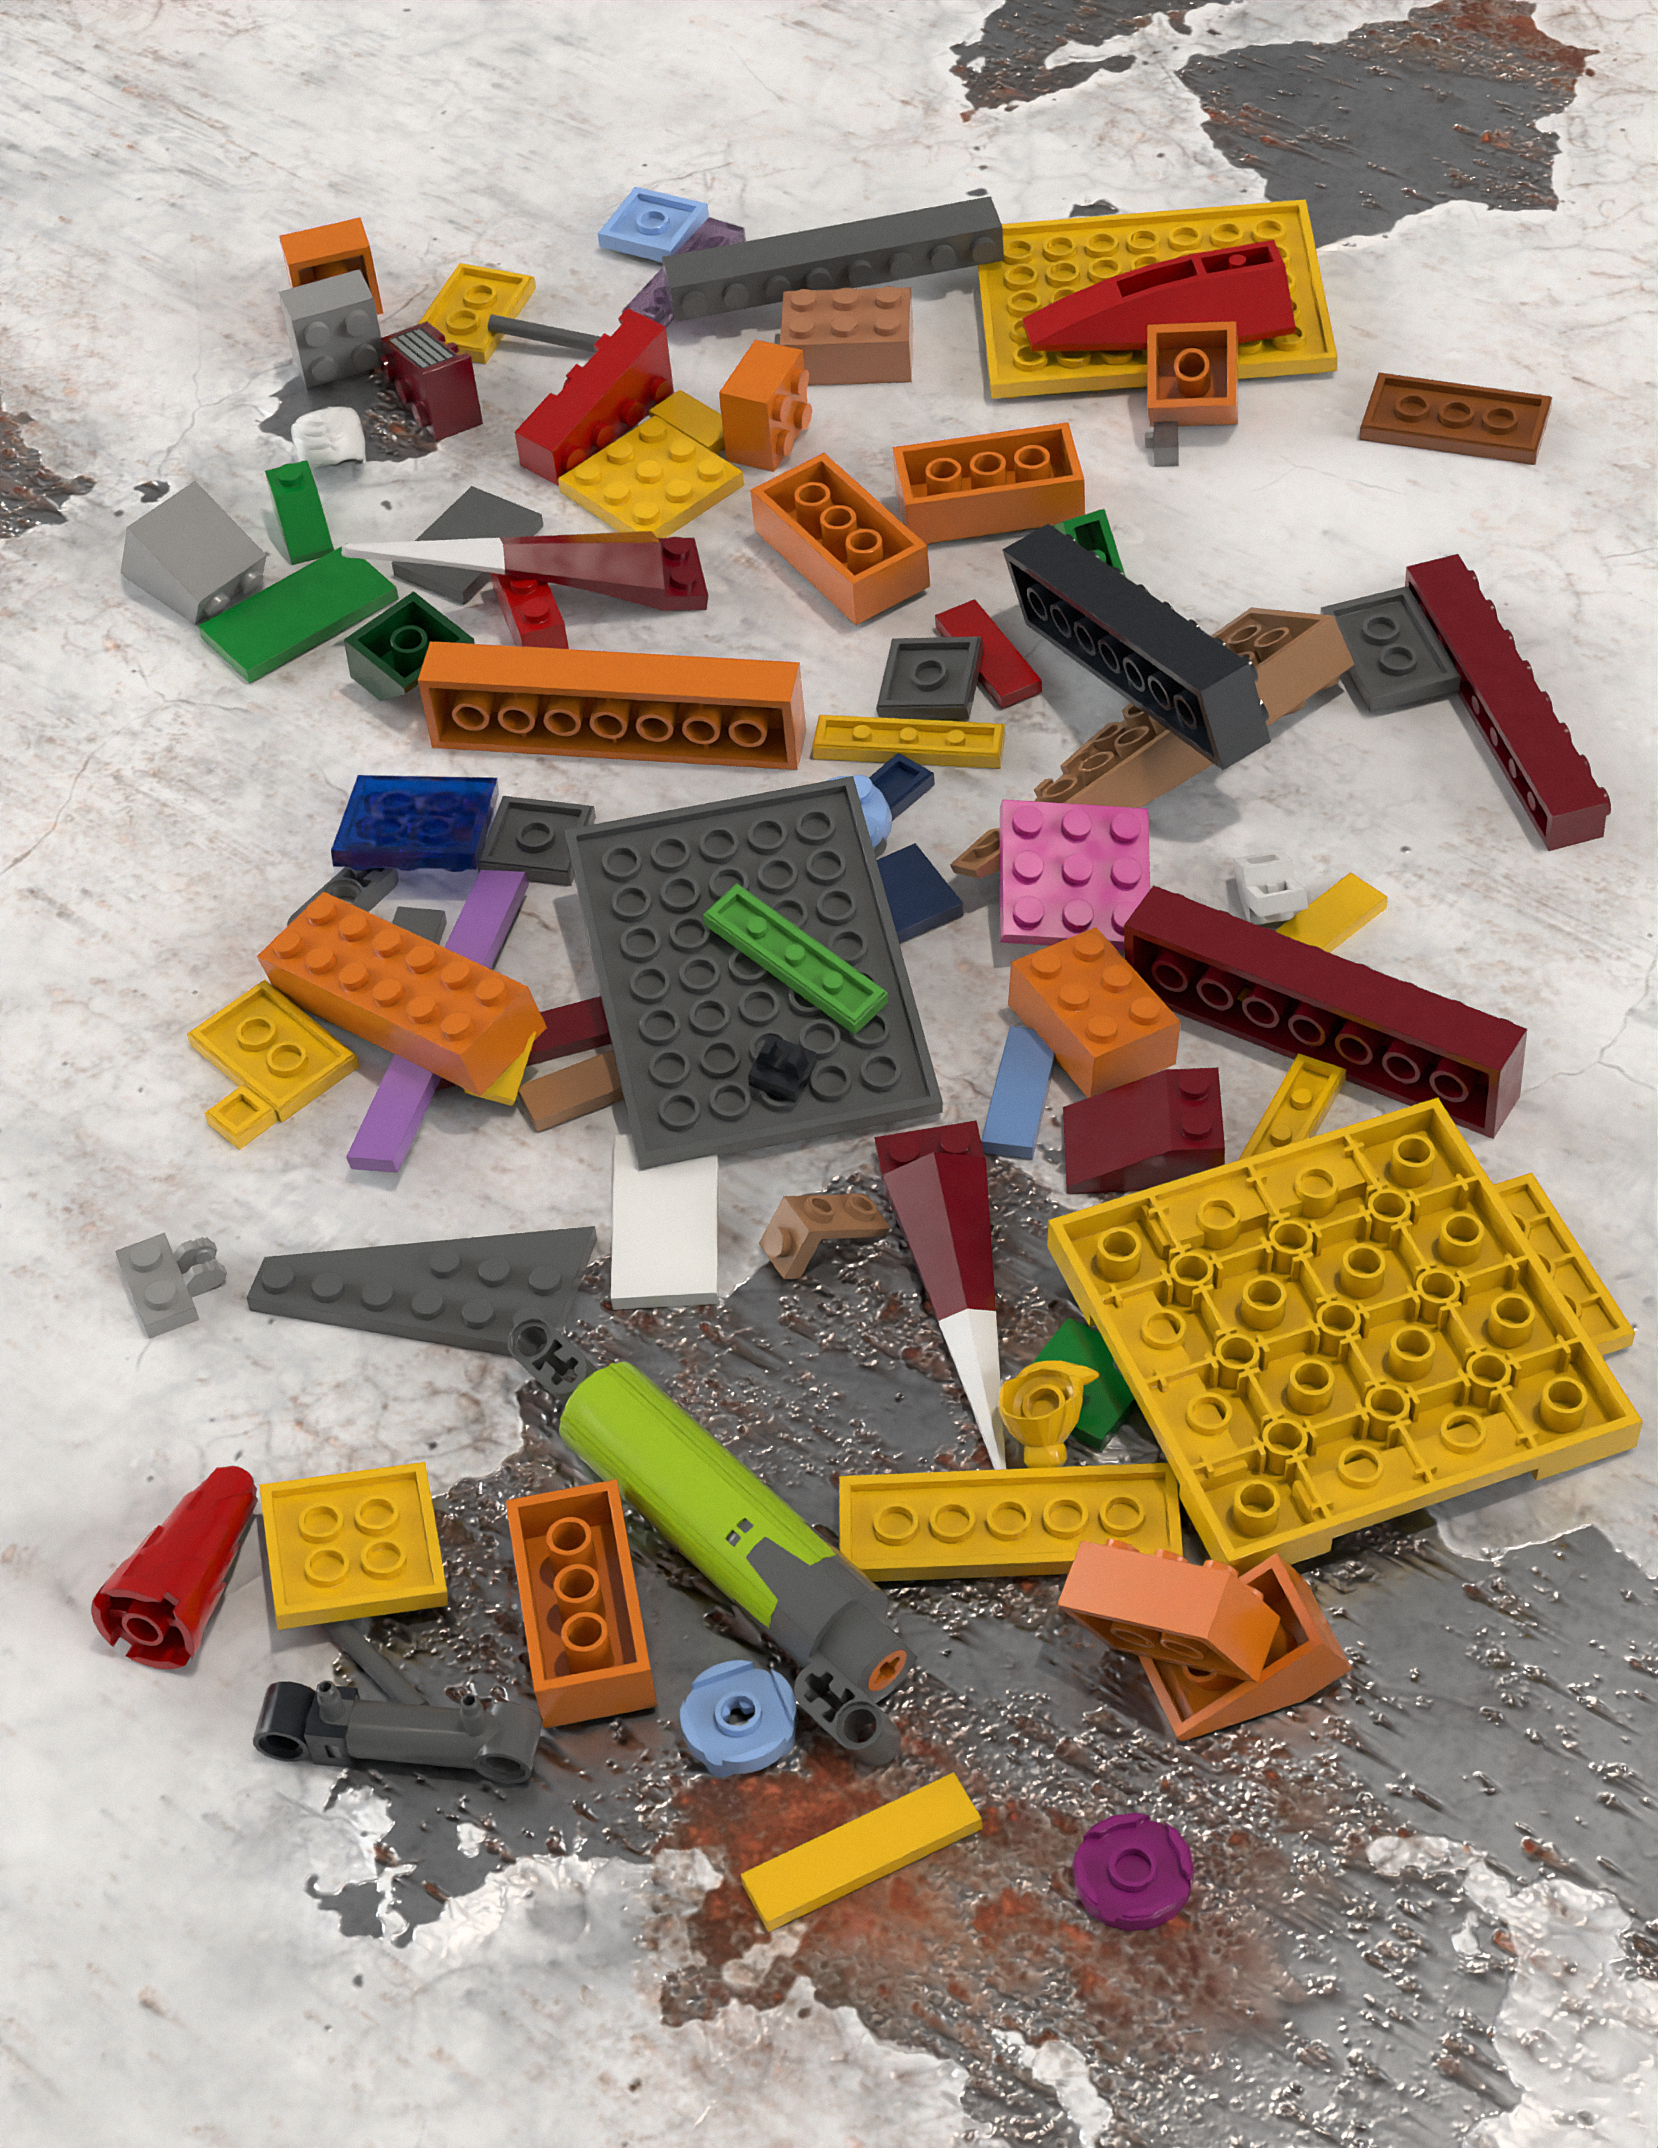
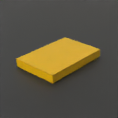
[417,263,536,364]
[187,979,360,1123]

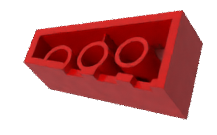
[515,308,674,486]

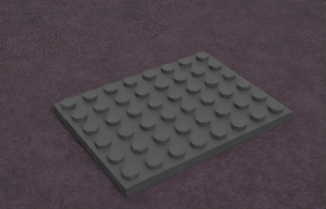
[565,776,943,1170]

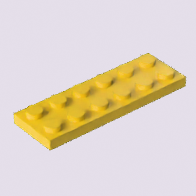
[839,1463,1183,1582]

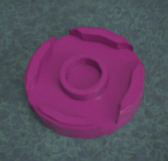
[1073,1813,1194,1931]

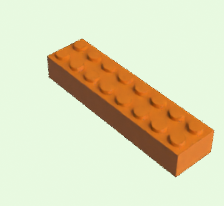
[418,641,806,770]

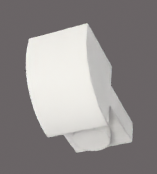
[1233,850,1308,925]

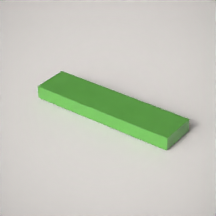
[703,883,888,1035]

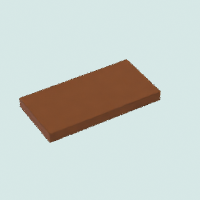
[1360,373,1552,465]

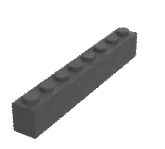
[662,196,1004,322]

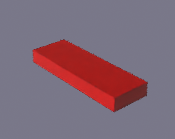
[935,599,1042,709]

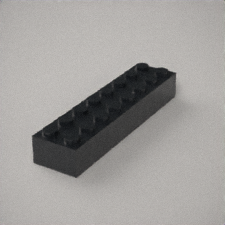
[1002,523,1271,770]

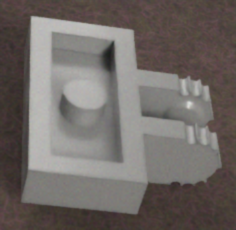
[115,1233,227,1339]

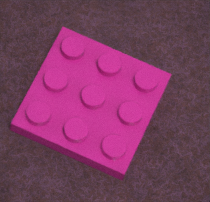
[1000,799,1150,950]

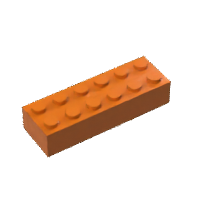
[257,891,547,1096]

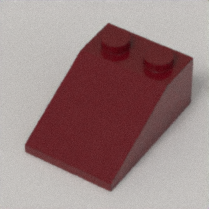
[1063,1067,1225,1194]

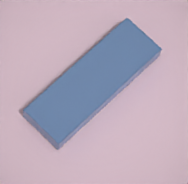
[981,1026,1056,1159]

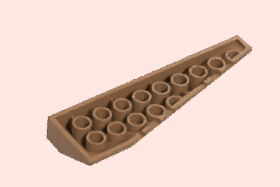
[950,607,1355,879]

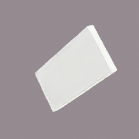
[611,1134,719,1310]

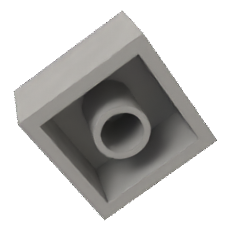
[279,269,384,388]

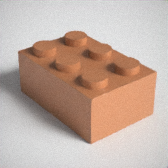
[780,286,913,385]

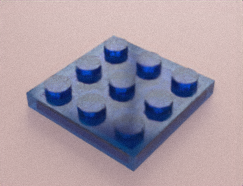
[331,775,499,872]

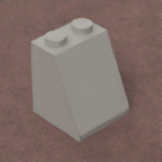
[121,481,267,624]

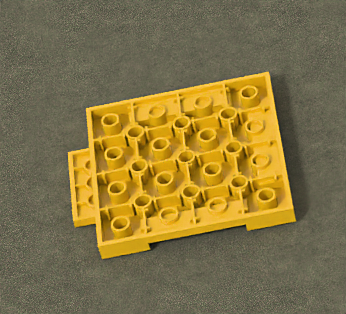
[1047,1098,1643,1578]

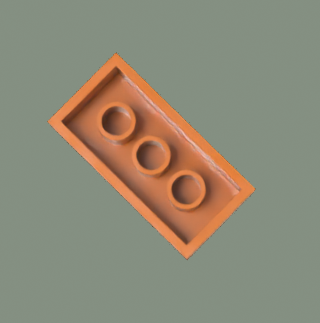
[892,422,1085,544]
[750,453,930,625]
[505,1479,658,1729]

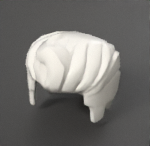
[291,406,366,471]

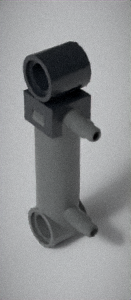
[253,1680,543,1783]

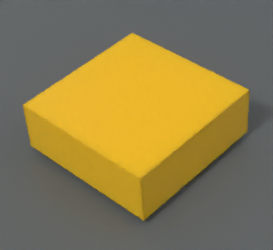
[204,1084,278,1150]

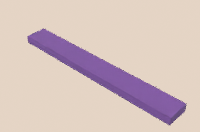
[346,870,529,1173]

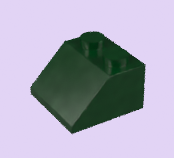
[344,591,475,701]

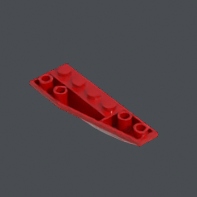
[1022,240,1296,352]

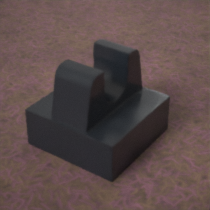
[748,1035,817,1103]

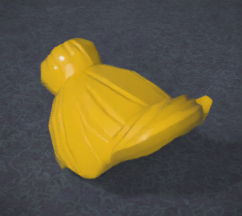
[999,1361,1099,1468]

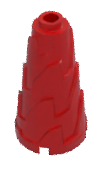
[91,1466,258,1670]

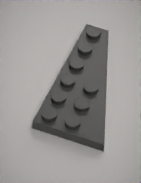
[246,1226,597,1357]

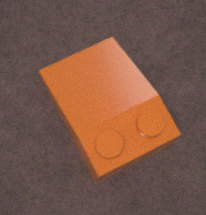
[1137,1553,1352,1742]

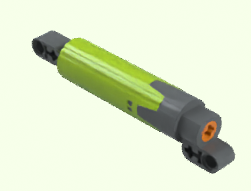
[507,1316,917,1767]

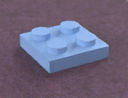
[598,187,709,263]

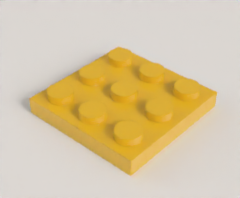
[558,415,744,538]
[259,1462,448,1630]

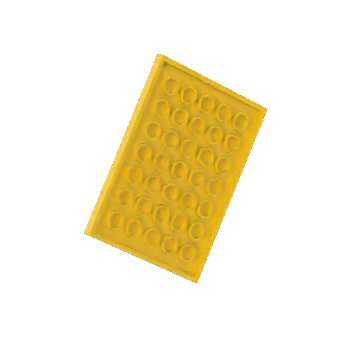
[977,199,1338,399]

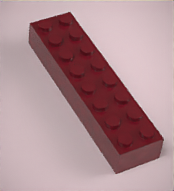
[1124,885,1527,1139]

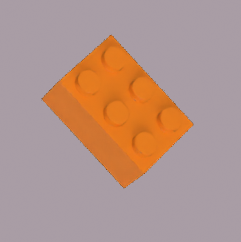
[1008,927,1181,1098]
[1057,1539,1281,1683]

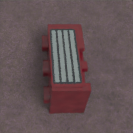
[379,321,483,442]

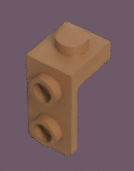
[759,1193,890,1279]

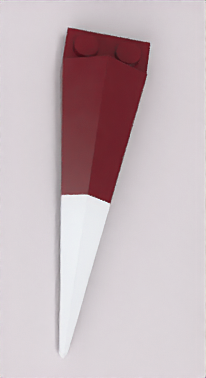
[341,531,709,611]
[874,1120,1006,1470]

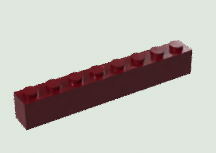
[1405,554,1611,851]

